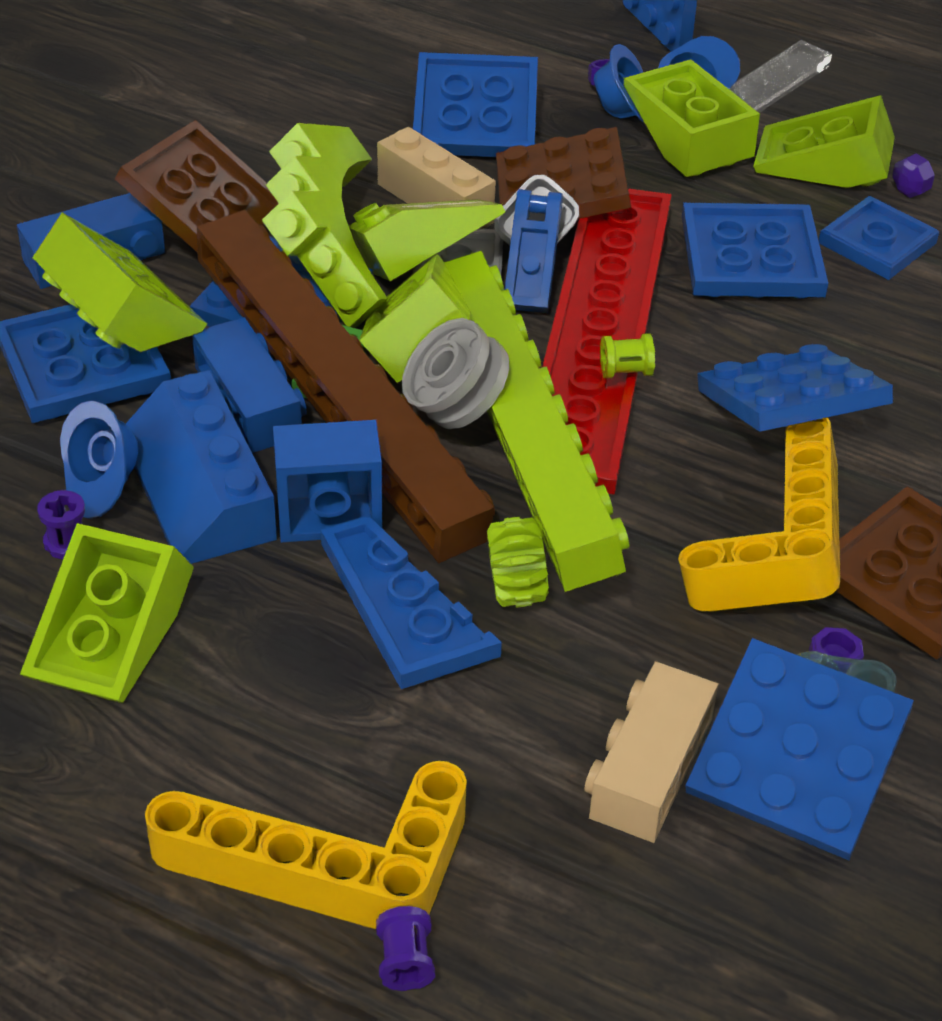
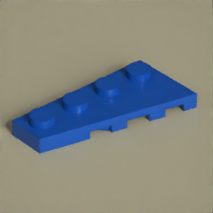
[320,515,502,689]

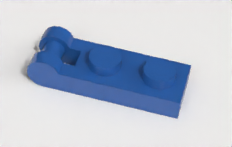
[504,189,563,313]

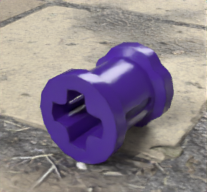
[37,490,85,559]
[376,906,435,991]

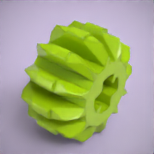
[487,516,549,608]

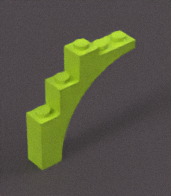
[262,123,388,328]

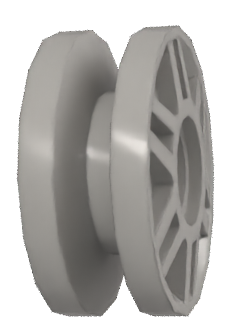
[402,318,509,429]

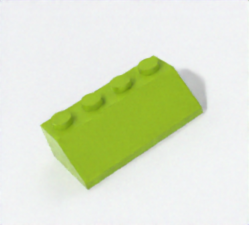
[32,212,207,352]

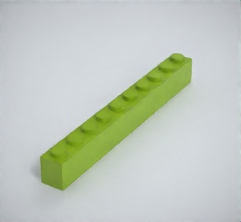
[444,251,630,592]

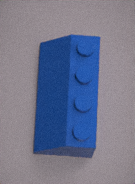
[126,370,277,564]

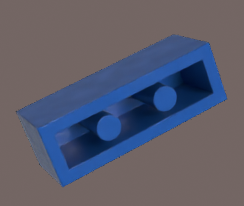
[17,193,165,289]
[192,317,307,453]

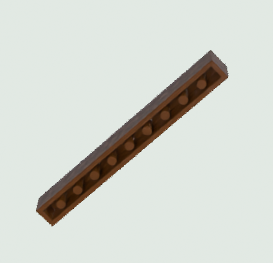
[197,210,495,564]

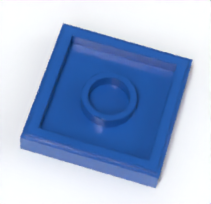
[818,196,940,280]

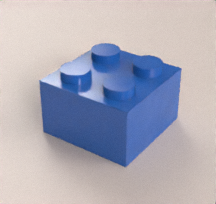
[273,420,382,543]

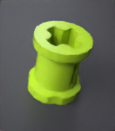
[600,333,655,378]

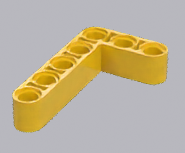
[678,417,840,611]
[145,761,467,929]

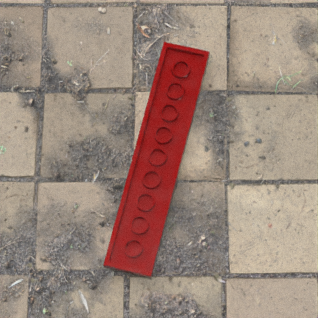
[542,189,672,494]

